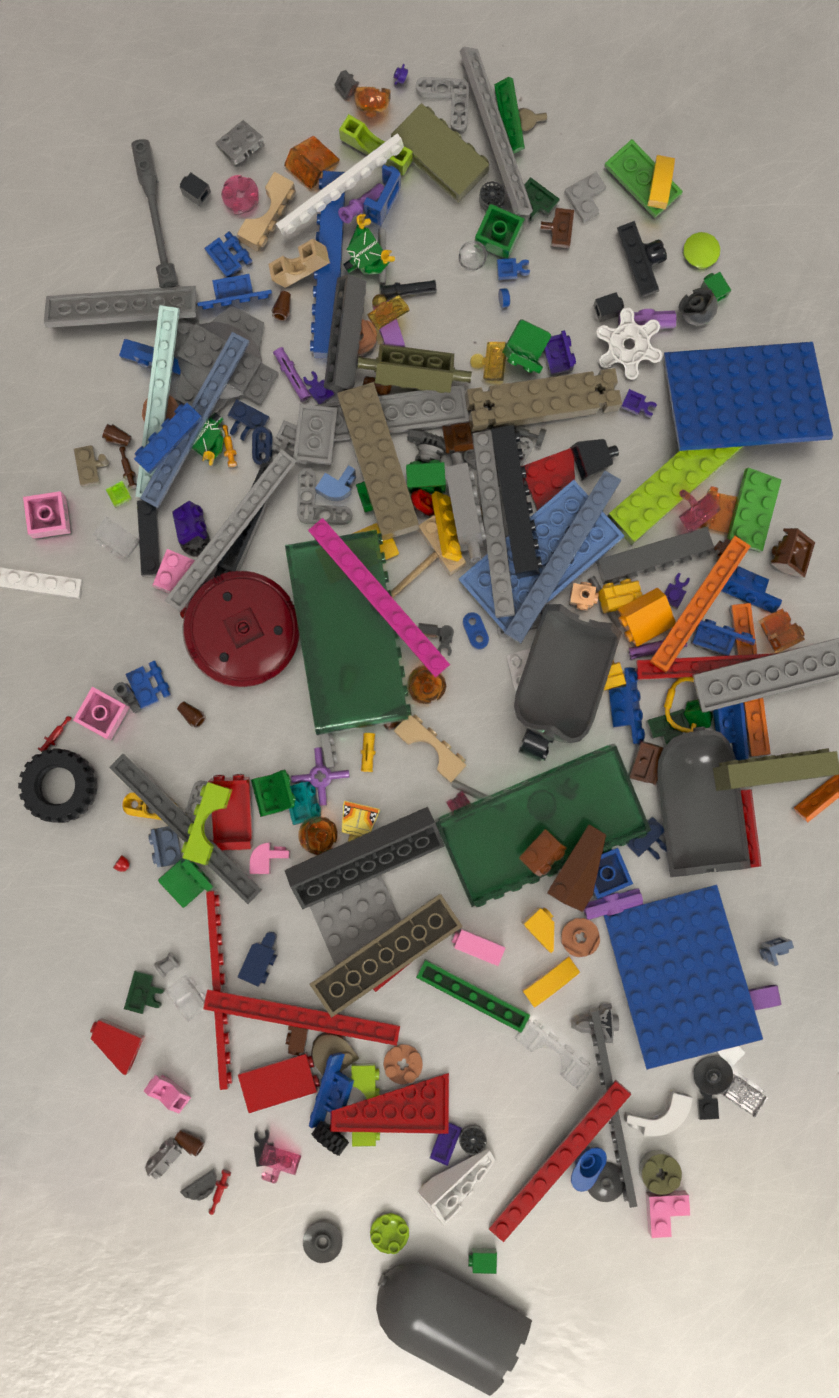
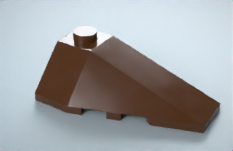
[547,824,606,912]

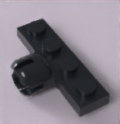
[617,221,667,298]

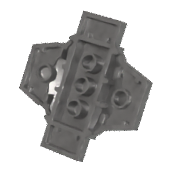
[174,304,279,419]

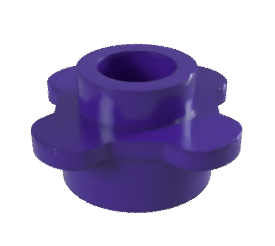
[393,64,408,85]

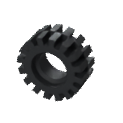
[311,1120,349,1156]

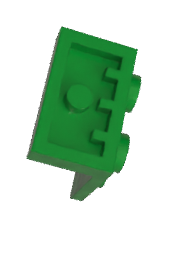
[158,857,213,908]

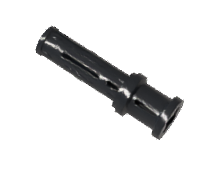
[379,280,437,301]

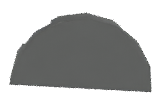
[180,1168,217,1201]

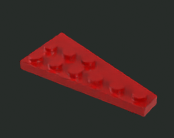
[524,448,575,511]
[330,1073,449,1134]

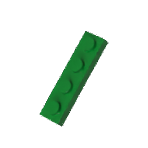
[494,77,525,154]

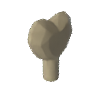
[518,108,547,131]

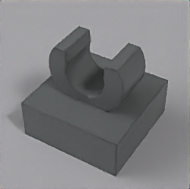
[334,70,359,99]

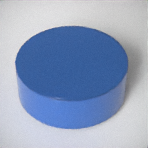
[498,288,510,308]

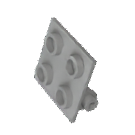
[215,120,264,165]

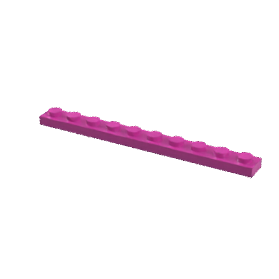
[308,518,450,678]

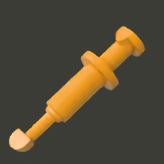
[222,425,237,467]

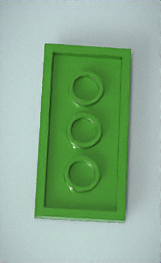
[604,139,683,218]
[727,467,782,552]

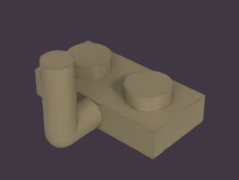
[74,445,109,487]

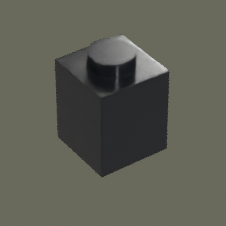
[180,172,211,206]
[593,292,624,322]

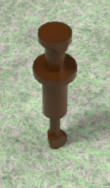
[119,447,137,489]

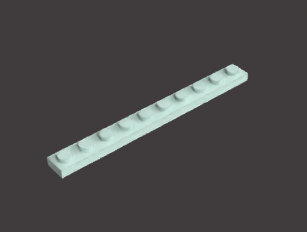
[135,305,180,497]

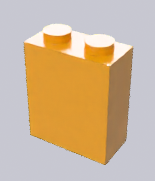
[618,587,676,647]

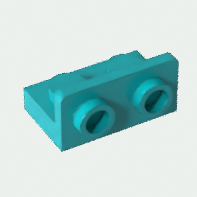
[289,782,321,825]

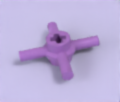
[291,747,350,806]

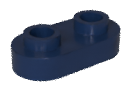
[252,427,272,465]

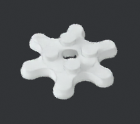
[597,308,662,380]

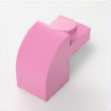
[250,843,290,874]
[144,1075,191,1113]

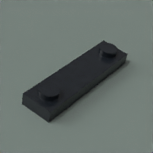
[137,500,161,577]

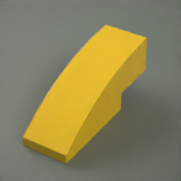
[647,155,675,209]
[522,956,580,1008]

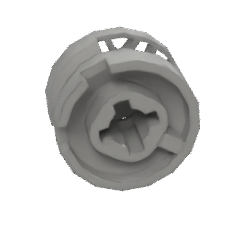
[415,444,444,464]

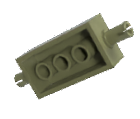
[358,344,472,393]

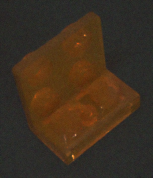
[284,136,340,189]
[699,486,737,534]

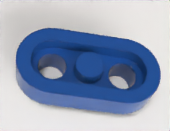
[463,612,489,650]

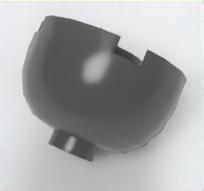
[678,287,718,326]

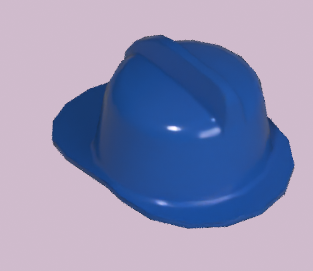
[571,1146,607,1192]

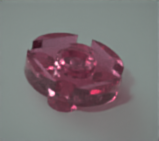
[221,175,259,215]

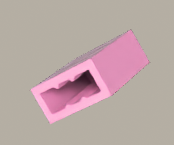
[451,928,505,966]

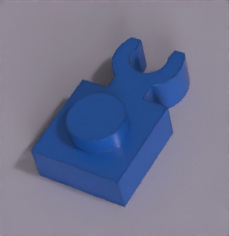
[497,258,530,280]

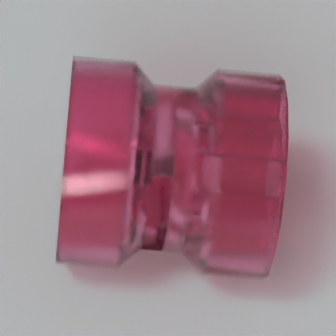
[446,791,472,817]

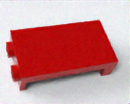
[208,774,253,850]
[238,1052,320,1113]

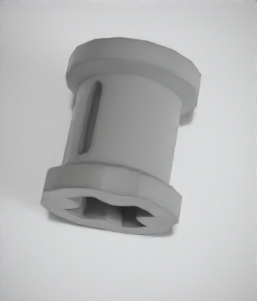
[154,952,180,978]

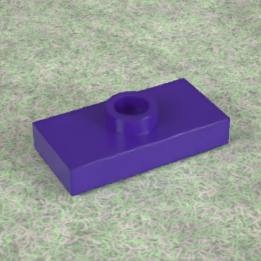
[429,1123,462,1166]

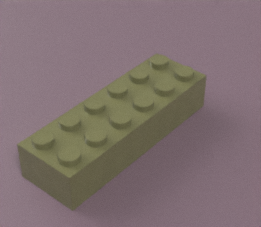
[713,748,839,791]

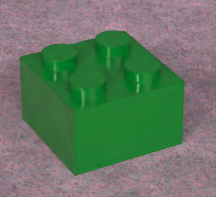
[474,204,525,259]
[406,460,446,496]

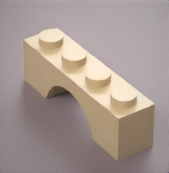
[237,171,296,252]
[394,714,467,783]

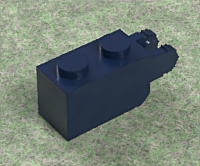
[237,931,278,987]

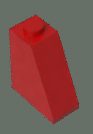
[90,1018,145,1075]

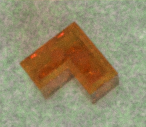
[758,608,805,653]

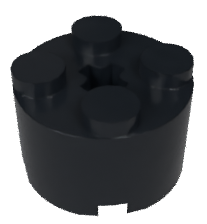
[518,728,554,761]

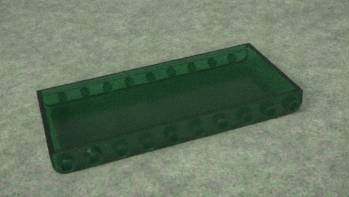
[285,530,412,736]
[435,744,651,907]

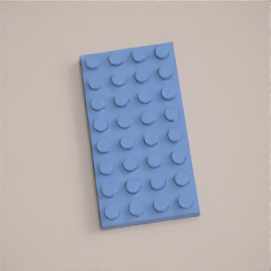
[458,480,624,637]

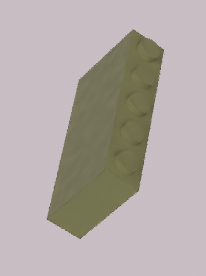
[391,103,490,203]

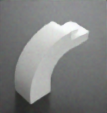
[624,1090,693,1136]

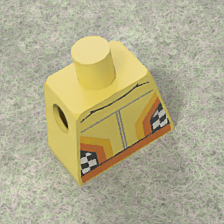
[342,801,380,841]

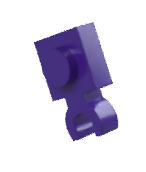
[303,371,335,404]
[621,389,657,418]
[664,573,690,609]

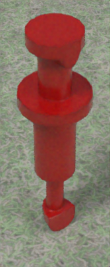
[37,716,72,752]
[208,1169,231,1215]

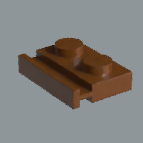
[442,422,474,453]
[628,740,664,785]

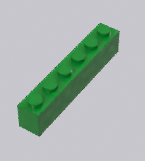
[416,959,530,1033]

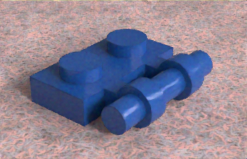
[204,231,252,278]
[125,661,171,709]

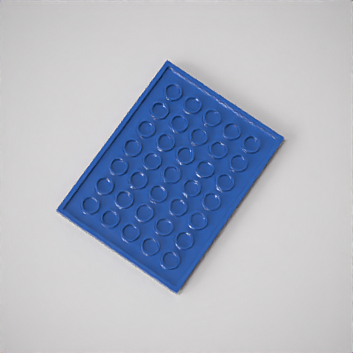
[663,342,833,451]
[604,885,763,1070]

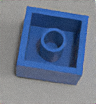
[593,848,633,899]

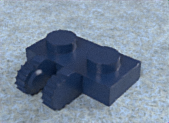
[228,399,270,441]
[624,816,667,861]

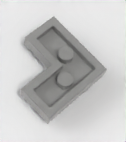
[564,171,606,223]

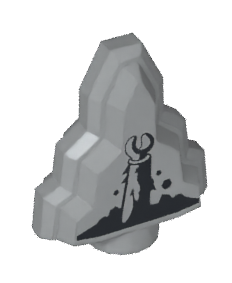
[571,1003,619,1043]

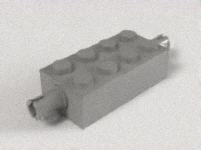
[445,452,486,562]

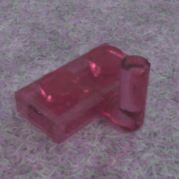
[679,489,721,533]
[259,1144,301,1184]

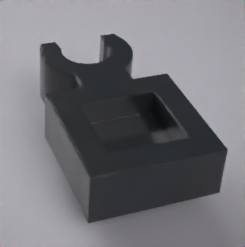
[697,1089,719,1120]
[253,1129,277,1167]

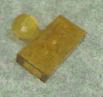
[367,294,410,330]
[470,342,506,381]

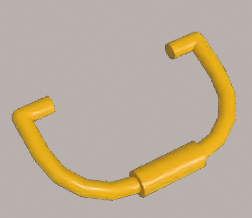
[664,677,697,733]

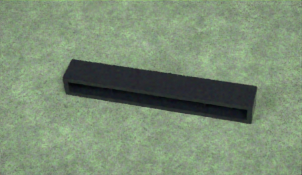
[491,425,543,579]

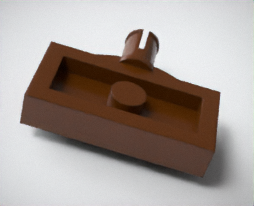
[540,208,574,248]

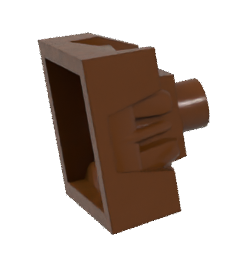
[770,528,815,578]

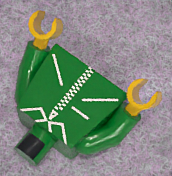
[343,214,395,275]
[192,412,224,466]

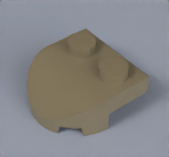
[311,1032,359,1075]

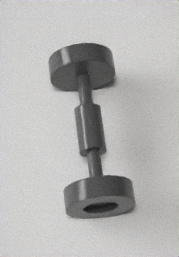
[499,426,547,448]

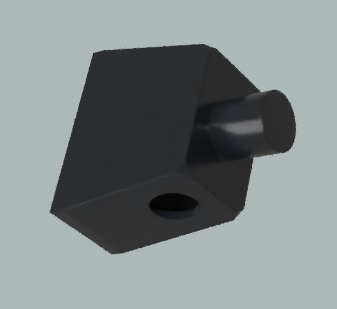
[570,439,619,481]

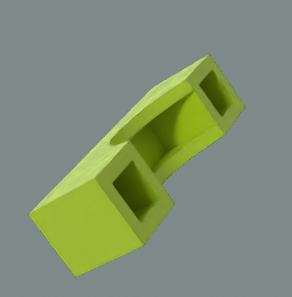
[339,114,413,176]
[181,782,232,865]
[351,1063,380,1147]

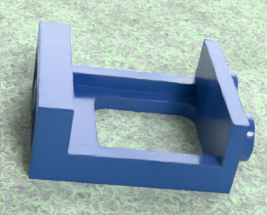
[363,165,401,226]

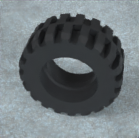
[18,748,97,823]

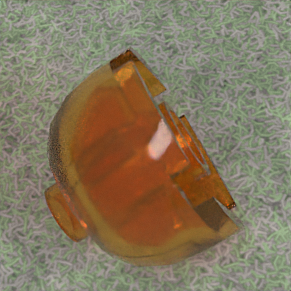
[354,87,391,117]
[407,665,447,704]
[298,816,338,855]

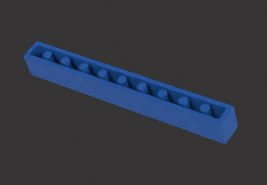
[310,171,345,359]

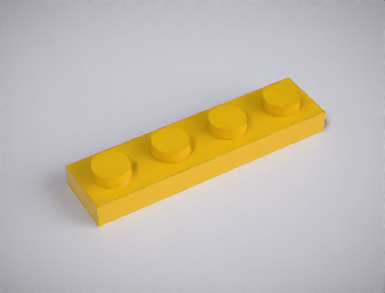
[431,491,462,562]

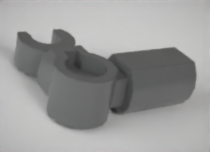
[418,623,454,656]
[113,682,142,714]

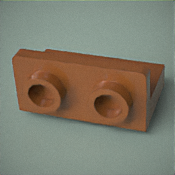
[519,829,567,877]

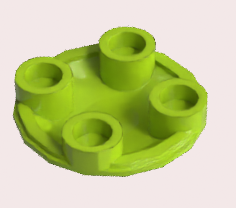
[683,232,720,270]
[370,1213,409,1254]

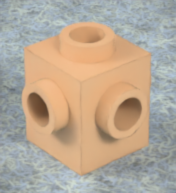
[569,582,599,611]

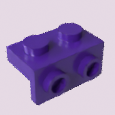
[544,330,576,376]
[172,501,208,545]

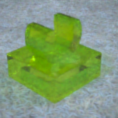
[106,481,132,508]

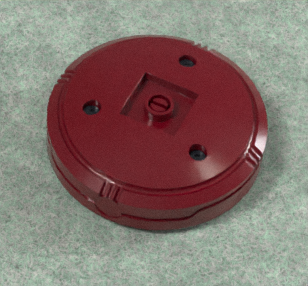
[182,571,300,687]

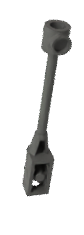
[131,139,178,288]

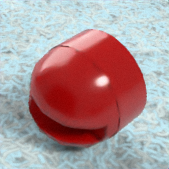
[113,855,130,872]

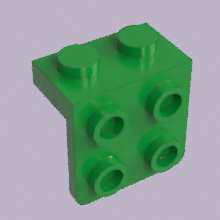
[502,319,551,374]
[251,769,295,817]

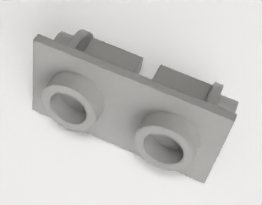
[145,1137,183,1179]

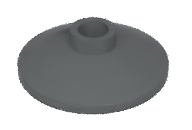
[694,1056,733,1095]
[588,1162,625,1202]
[303,1222,342,1263]

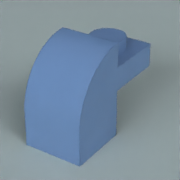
[315,465,356,501]

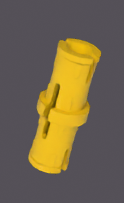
[360,733,376,772]

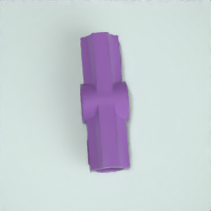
[618,309,676,329]
[584,888,643,920]

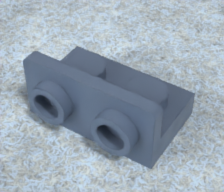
[148,826,182,867]
[759,937,794,966]

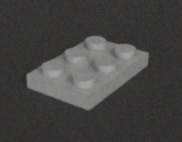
[293,404,338,465]

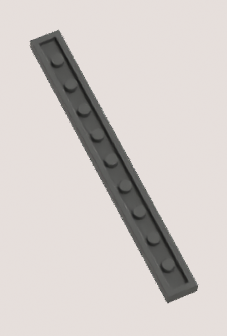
[109,754,262,904]
[587,1007,638,1208]

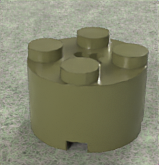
[639,1150,682,1195]

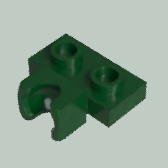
[524,177,560,221]
[647,709,690,747]
[124,970,166,1014]

